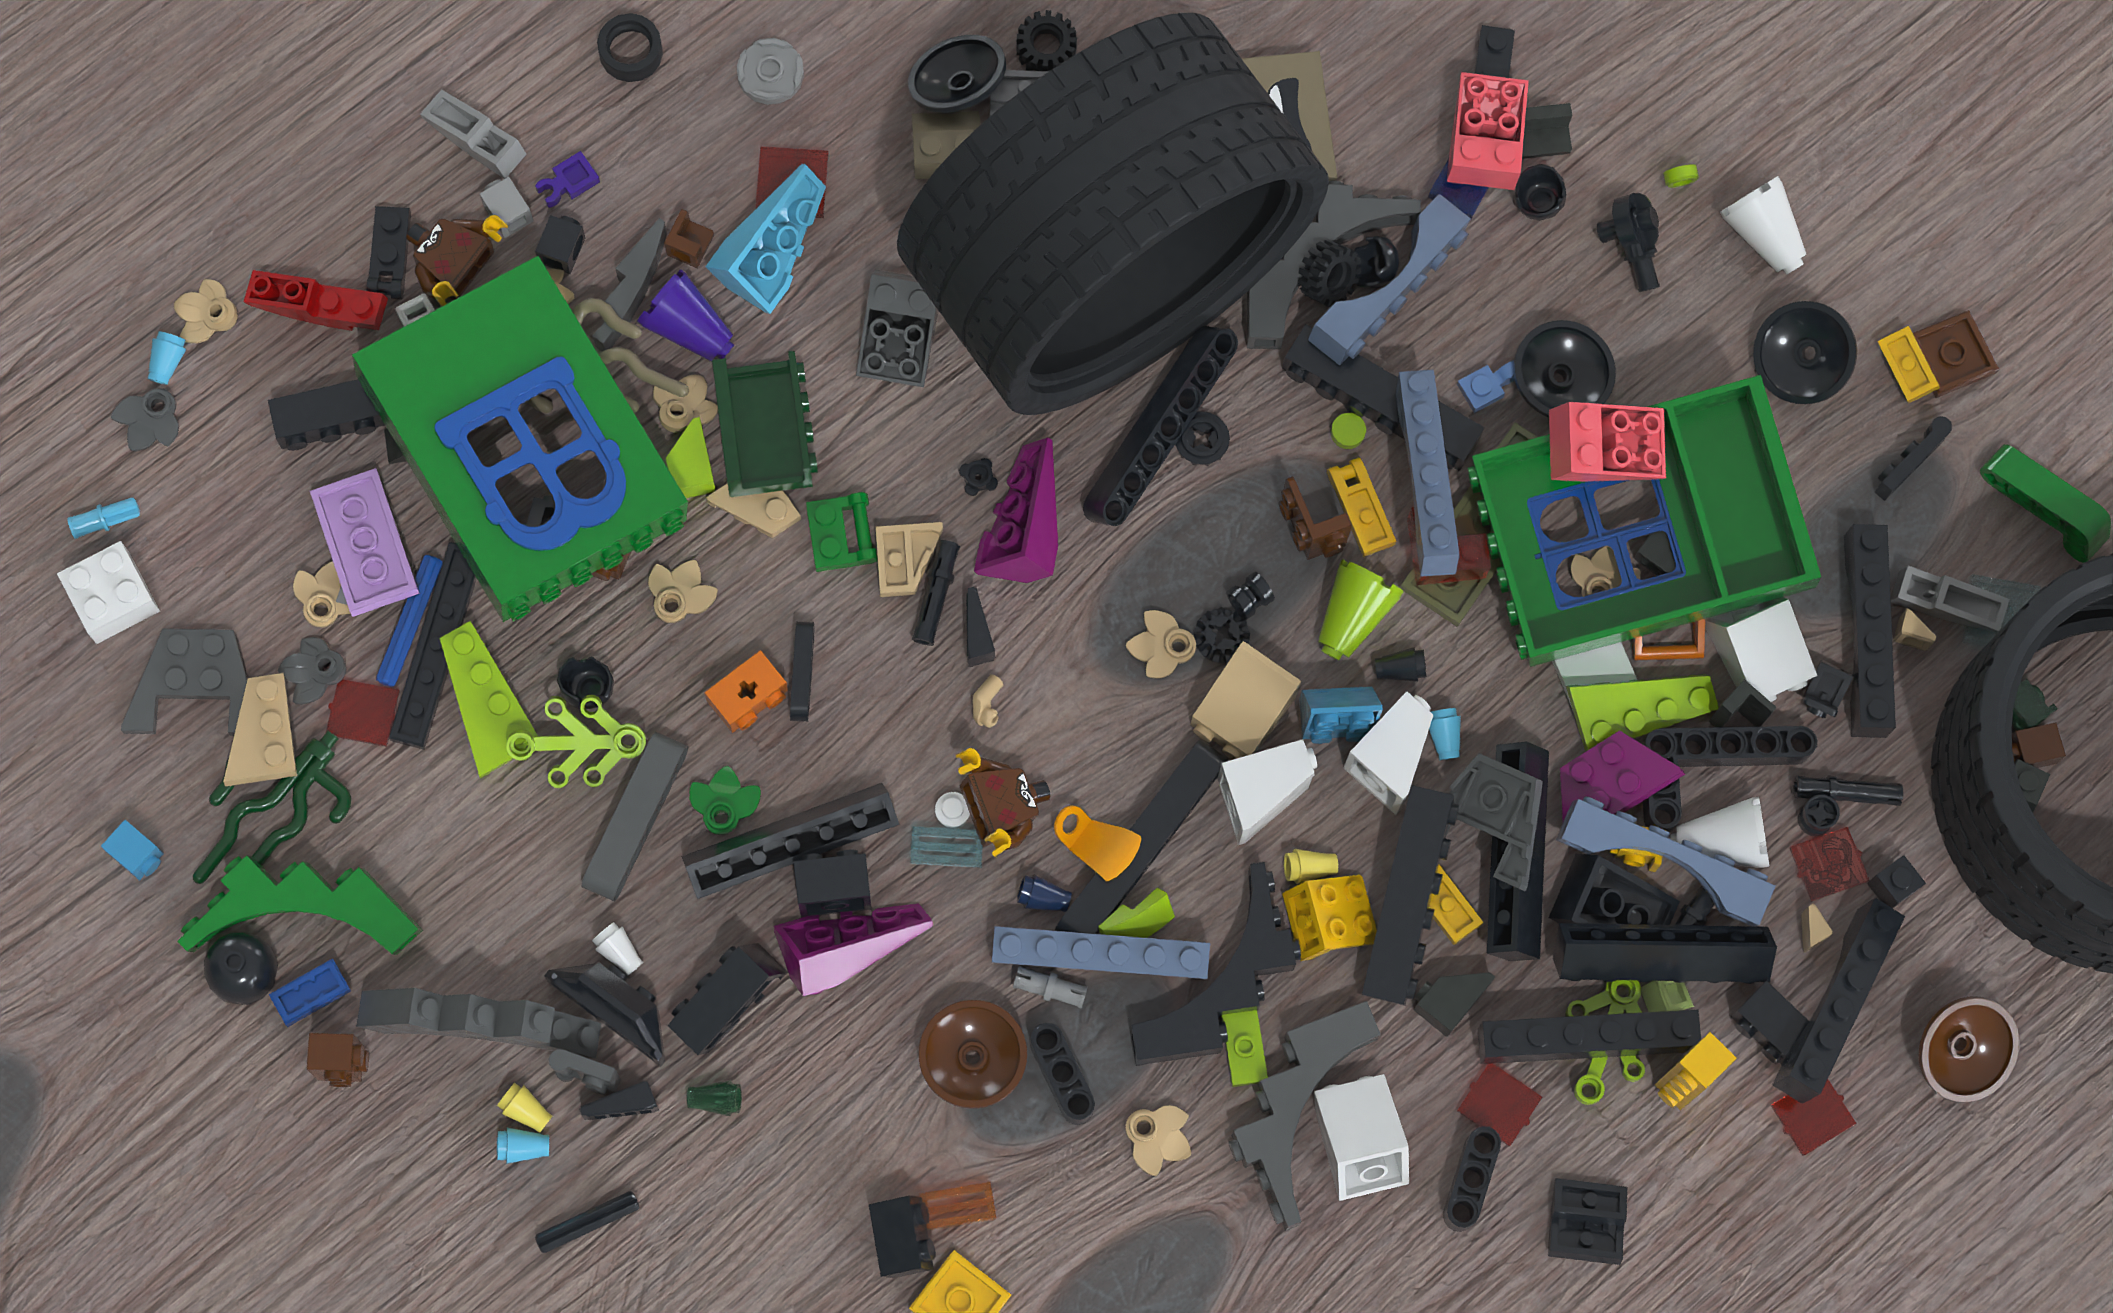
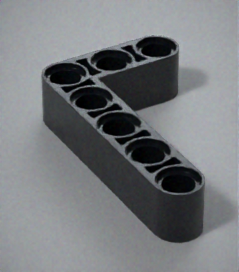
[1642,726,1818,833]

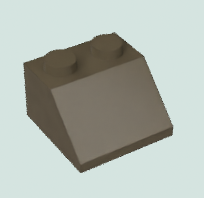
[912,111,980,179]

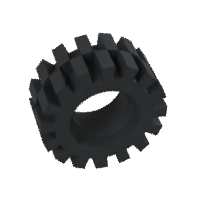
[1016,10,1077,71]
[1298,240,1361,307]

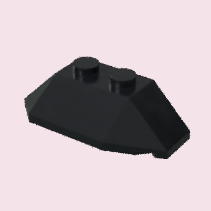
[544,963,665,1067]

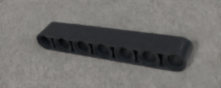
[1083,326,1238,526]
[1055,739,1229,934]

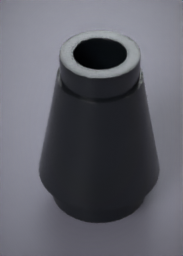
[1375,647,1427,682]

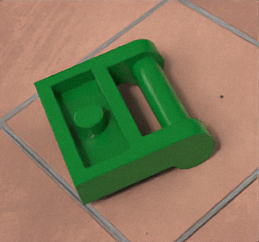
[806,492,878,572]

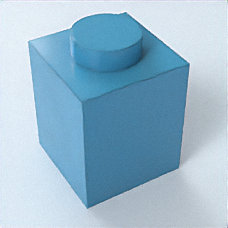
[100,820,164,881]

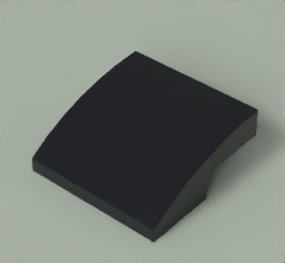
[1548,1178,1628,1265]

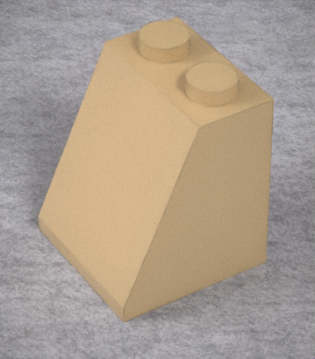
[1190,641,1301,760]

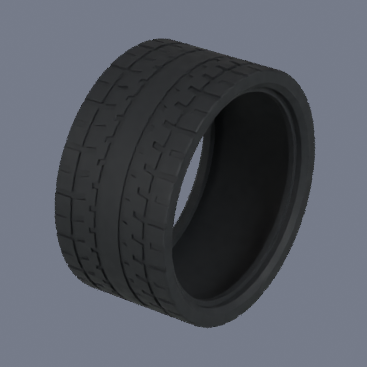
[897,13,1329,415]
[1931,553,2113,974]

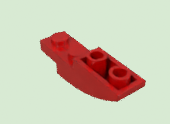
[243,270,388,331]

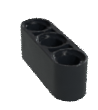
[1030,1023,1095,1125]
[1443,1126,1501,1232]

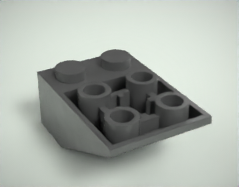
[856,270,938,387]

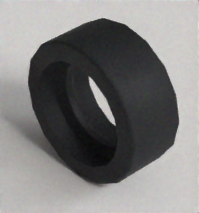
[597,13,663,82]

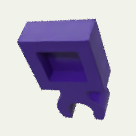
[535,151,600,208]

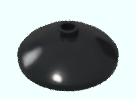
[908,35,1006,113]
[1753,301,1857,404]
[1513,320,1616,417]

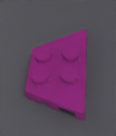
[1560,730,1685,822]

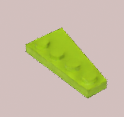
[440,621,538,779]
[1566,674,1719,752]

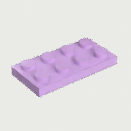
[310,468,420,617]

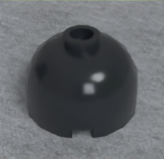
[204,932,278,1005]

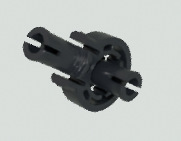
[1597,193,1660,292]

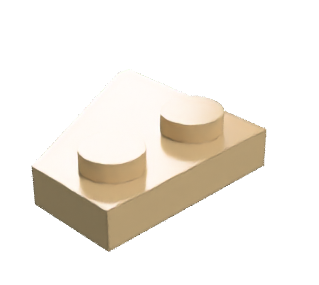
[706,484,801,538]
[876,522,943,597]

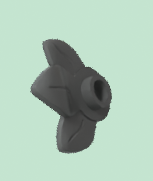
[111,389,179,451]
[278,637,346,704]

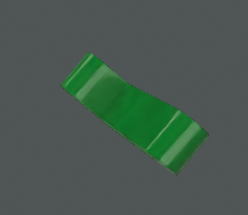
[1980,444,2111,563]

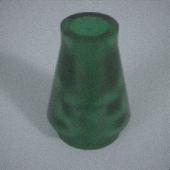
[687,1080,742,1116]

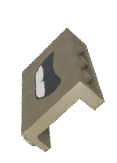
[1241,51,1337,181]

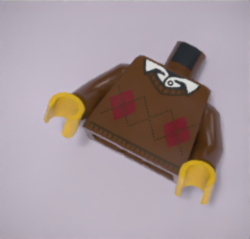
[406,215,508,307]
[955,748,1050,857]

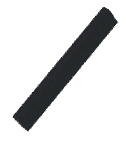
[389,541,477,750]

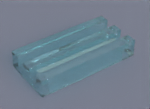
[911,826,983,868]

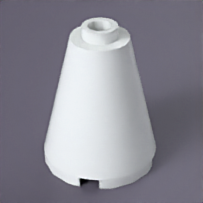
[1720,176,1806,275]
[1670,797,1769,868]

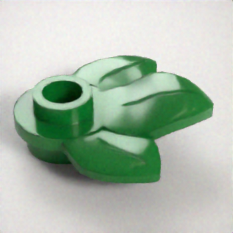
[689,766,761,835]

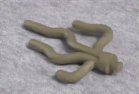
[527,298,689,413]

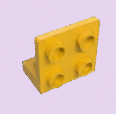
[1282,875,1377,961]

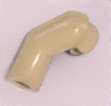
[973,674,1003,728]

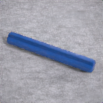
[376,555,443,687]

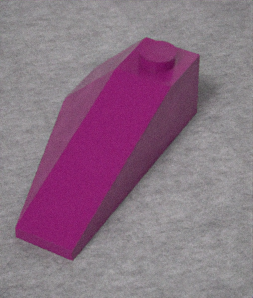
[974,437,1058,583]
[774,903,933,996]

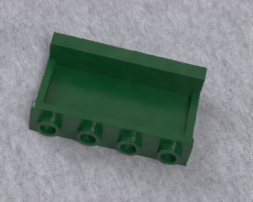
[712,351,818,497]

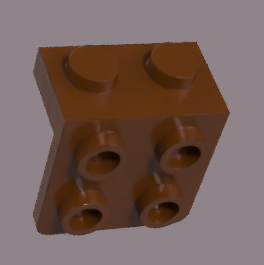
[1279,476,1352,560]

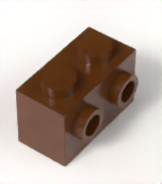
[307,1033,369,1087]

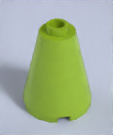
[1318,559,1404,661]

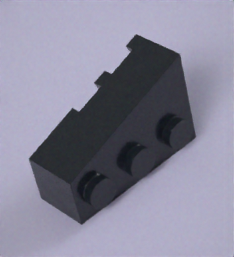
[667,943,788,1055]

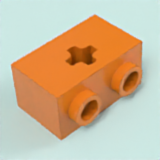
[704,650,788,733]

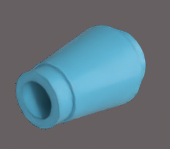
[147,331,186,385]
[1429,708,1461,760]
[497,1127,549,1164]

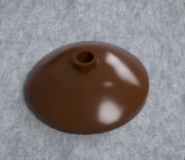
[1918,996,2019,1102]
[919,1000,1027,1109]

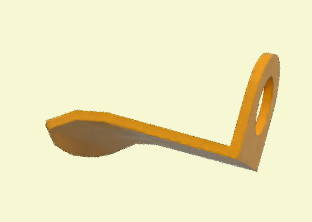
[1054,805,1141,881]

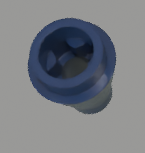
[1017,874,1072,912]

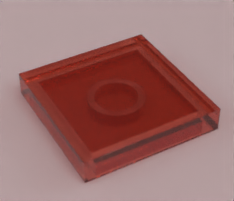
[755,147,829,219]

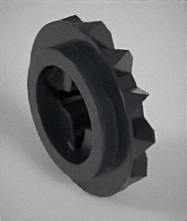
[1175,412,1230,466]
[1194,607,1250,663]

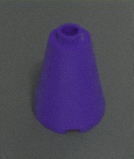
[637,269,734,362]

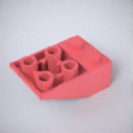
[1447,72,1529,190]
[1549,402,1666,482]

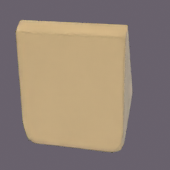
[1893,609,1936,651]
[1801,904,1833,953]

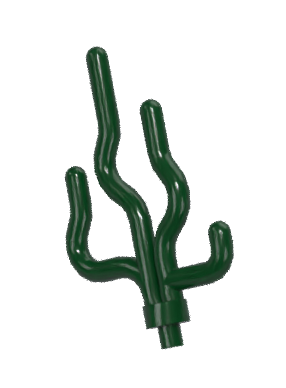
[193,731,351,884]

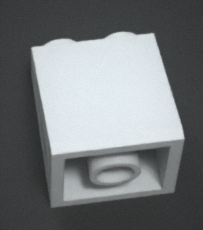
[1705,597,1817,702]
[1344,692,1433,815]
[1217,739,1317,845]
[1314,1074,1409,1201]

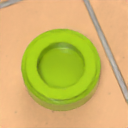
[1663,164,1699,188]
[1331,413,1366,449]

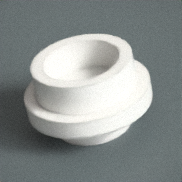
[935,792,970,828]

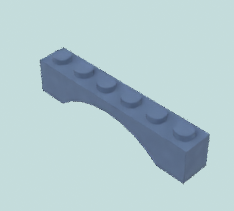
[1308,194,1471,365]
[1396,370,1460,576]
[1556,796,1775,926]
[992,926,1210,979]

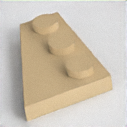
[223,673,297,786]

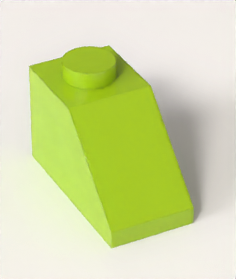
[666,417,716,498]

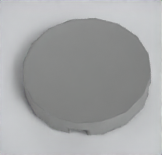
[737,38,804,105]

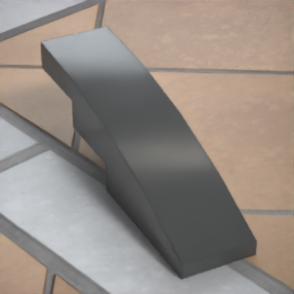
[592,218,667,352]

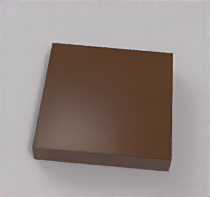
[1913,310,2000,398]

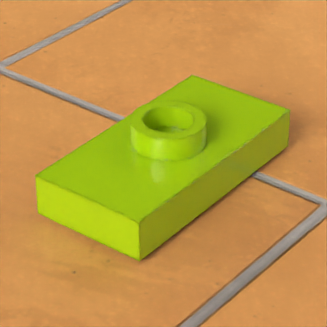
[1221,1010,1268,1087]

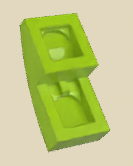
[1098,888,1175,938]

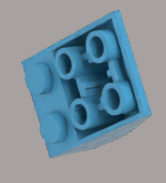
[1299,686,1383,744]

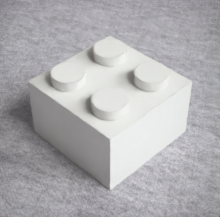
[57,541,160,644]

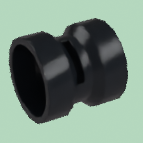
[1226,572,1275,620]
[1798,795,1840,836]

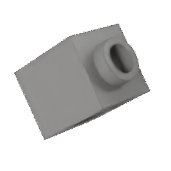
[479,177,534,238]

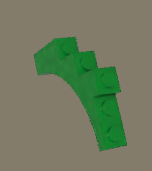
[177,855,423,955]

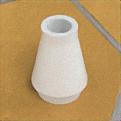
[592,922,644,976]

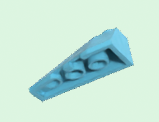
[705,164,826,314]

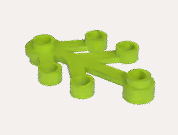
[506,695,646,788]
[1566,980,1645,1105]

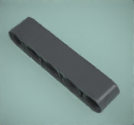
[581,732,688,902]

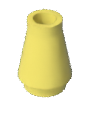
[1284,849,1338,884]
[497,1082,553,1133]

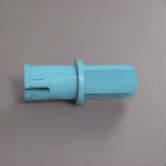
[67,498,140,539]

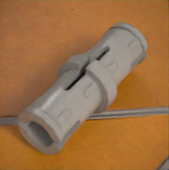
[1013,966,1088,1009]

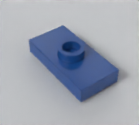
[269,958,351,1027]

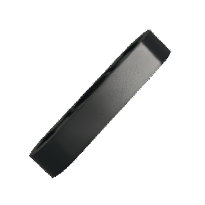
[790,621,815,722]

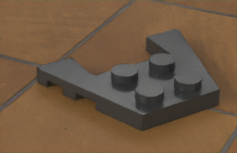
[121,629,247,736]
[1445,753,1543,891]

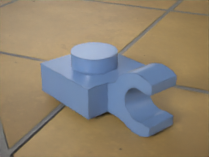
[1457,360,1515,413]

